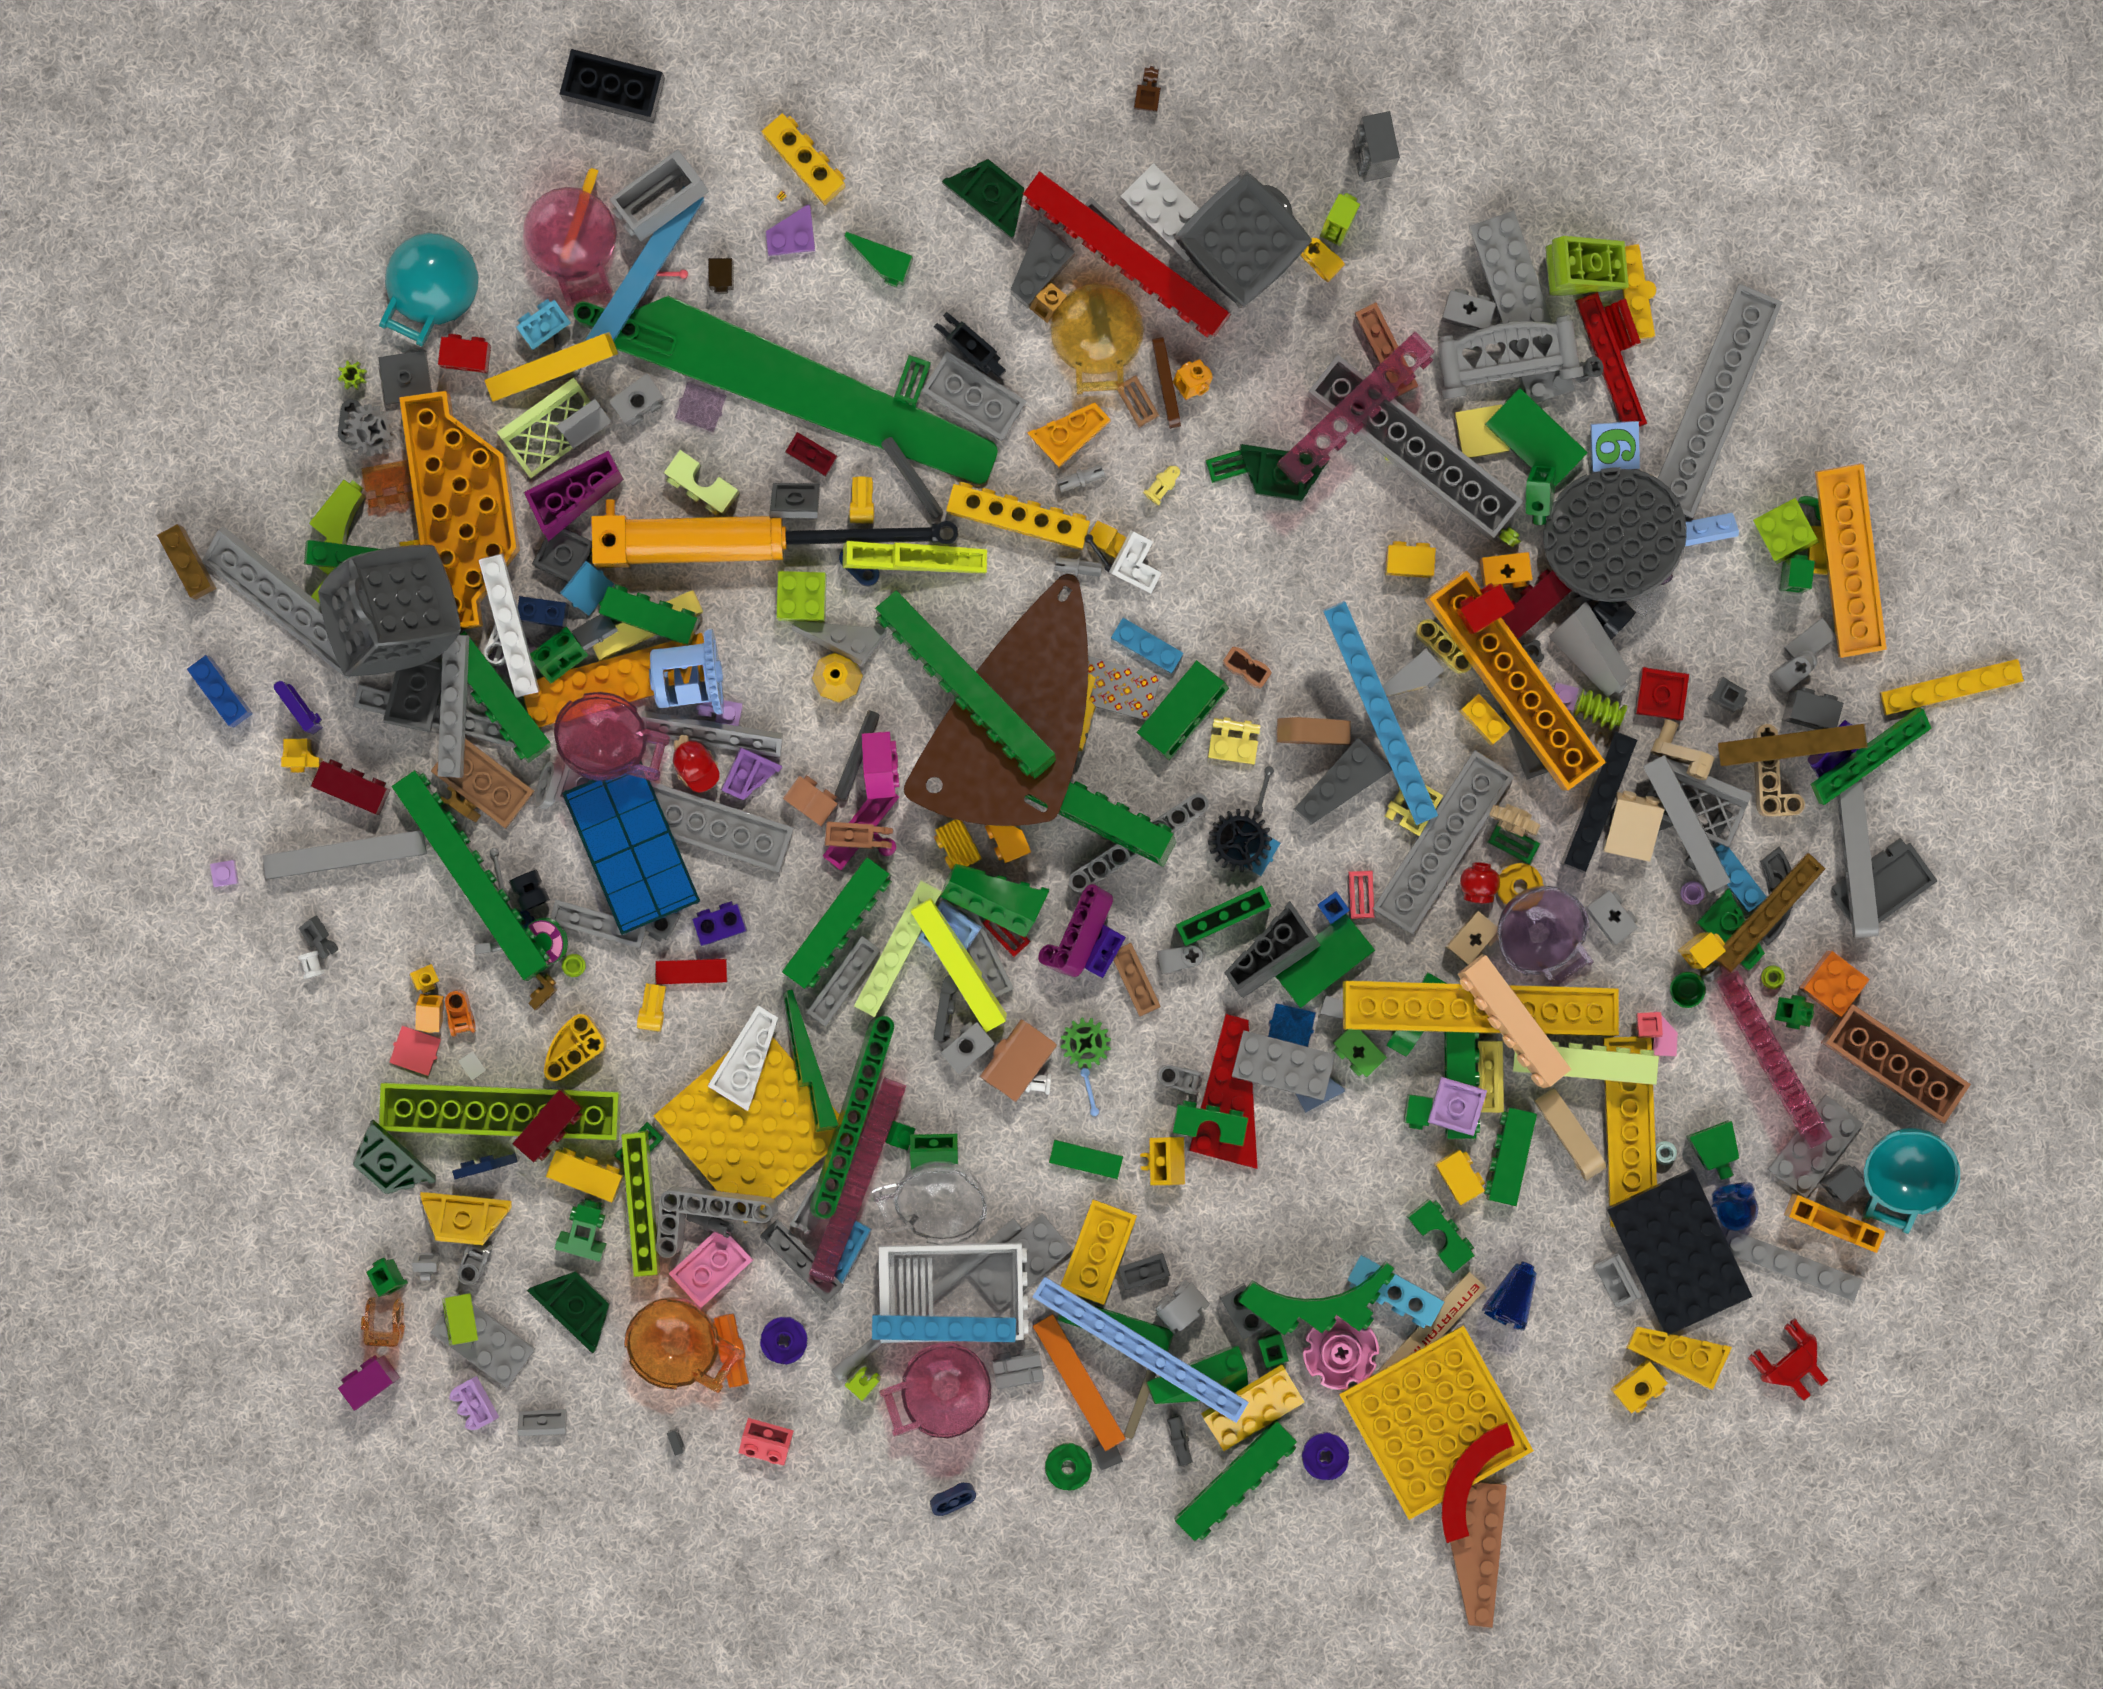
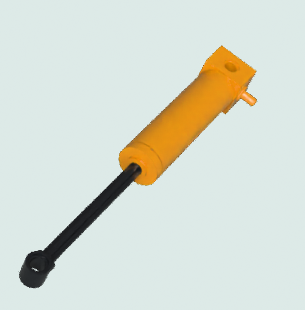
[591,499,959,568]

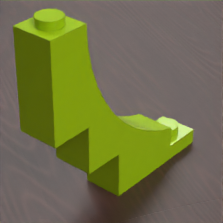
[309,480,366,604]

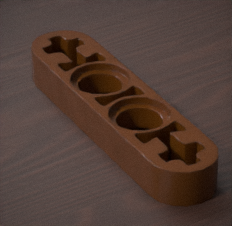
[1152,337,1181,429]

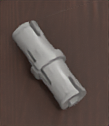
[1056,463,1106,493]

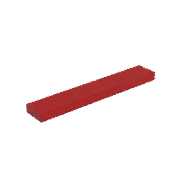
[1575,292,1647,427]

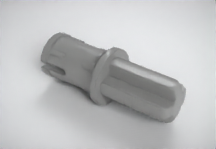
[1055,556,1102,577]

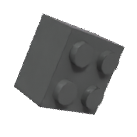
[1782,687,1844,730]

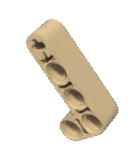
[1753,724,1805,817]
[1534,1088,1606,1181]

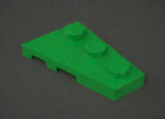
[1696,888,1765,971]

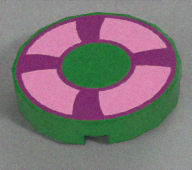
[526,918,568,965]

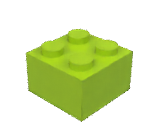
[1753,497,1819,564]
[777,571,827,622]

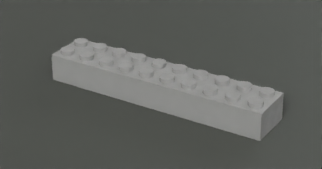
[1307,355,1523,541]

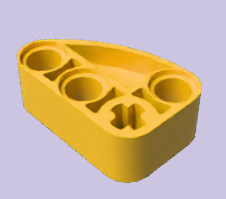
[544,1014,607,1081]

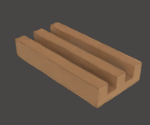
[1115,375,1159,428]

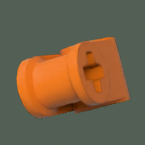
[445,990,476,1037]

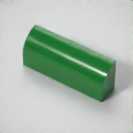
[1136,660,1229,761]

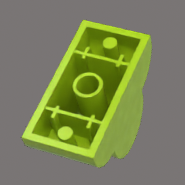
[1545,236,1629,296]

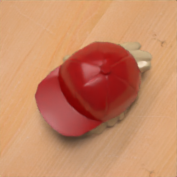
[673,735,720,793]

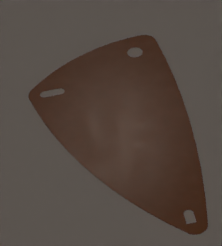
[904,574,1088,826]

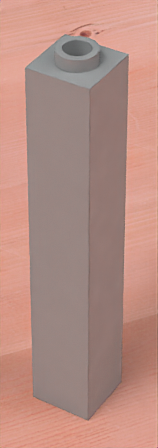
[1643,755,1731,894]

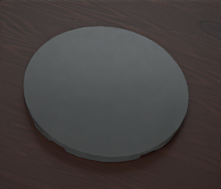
[1543,467,1687,602]

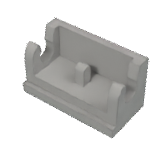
[790,1182,830,1235]
[1594,1253,1642,1307]

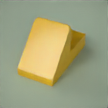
[1089,520,1127,559]

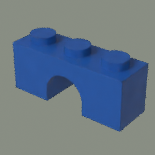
[187,655,253,728]

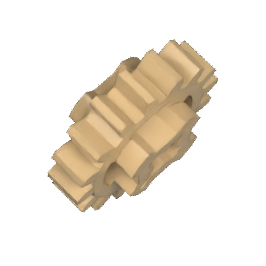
[1489,804,1541,837]

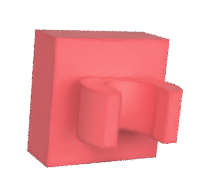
[1636,1012,1663,1038]

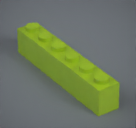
[621,1130,661,1277]

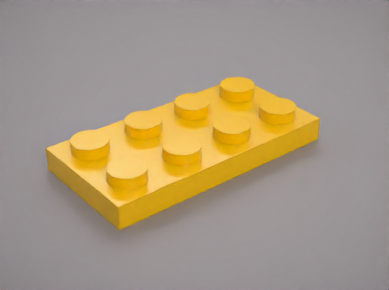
[1060,1199,1137,1305]
[1201,1365,1305,1451]

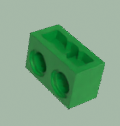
[530,626,589,684]

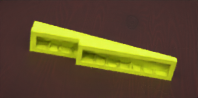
[843,541,987,573]
[910,898,1007,1032]

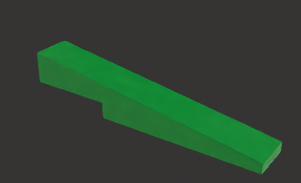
[783,989,838,1132]

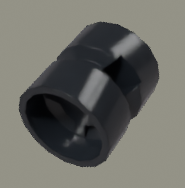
[509,869,550,912]

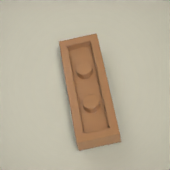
[1113,943,1161,1017]

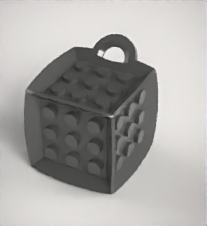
[1174,170,1312,308]
[318,545,461,676]

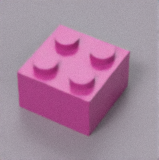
[862,732,900,799]

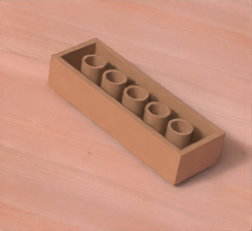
[1821,1004,1971,1124]

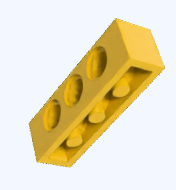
[761,113,846,206]

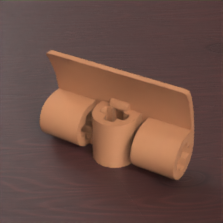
[979,1019,1057,1102]

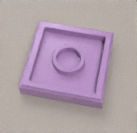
[1427,1077,1487,1136]

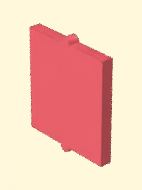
[389,1026,441,1076]

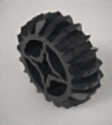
[1208,809,1272,873]

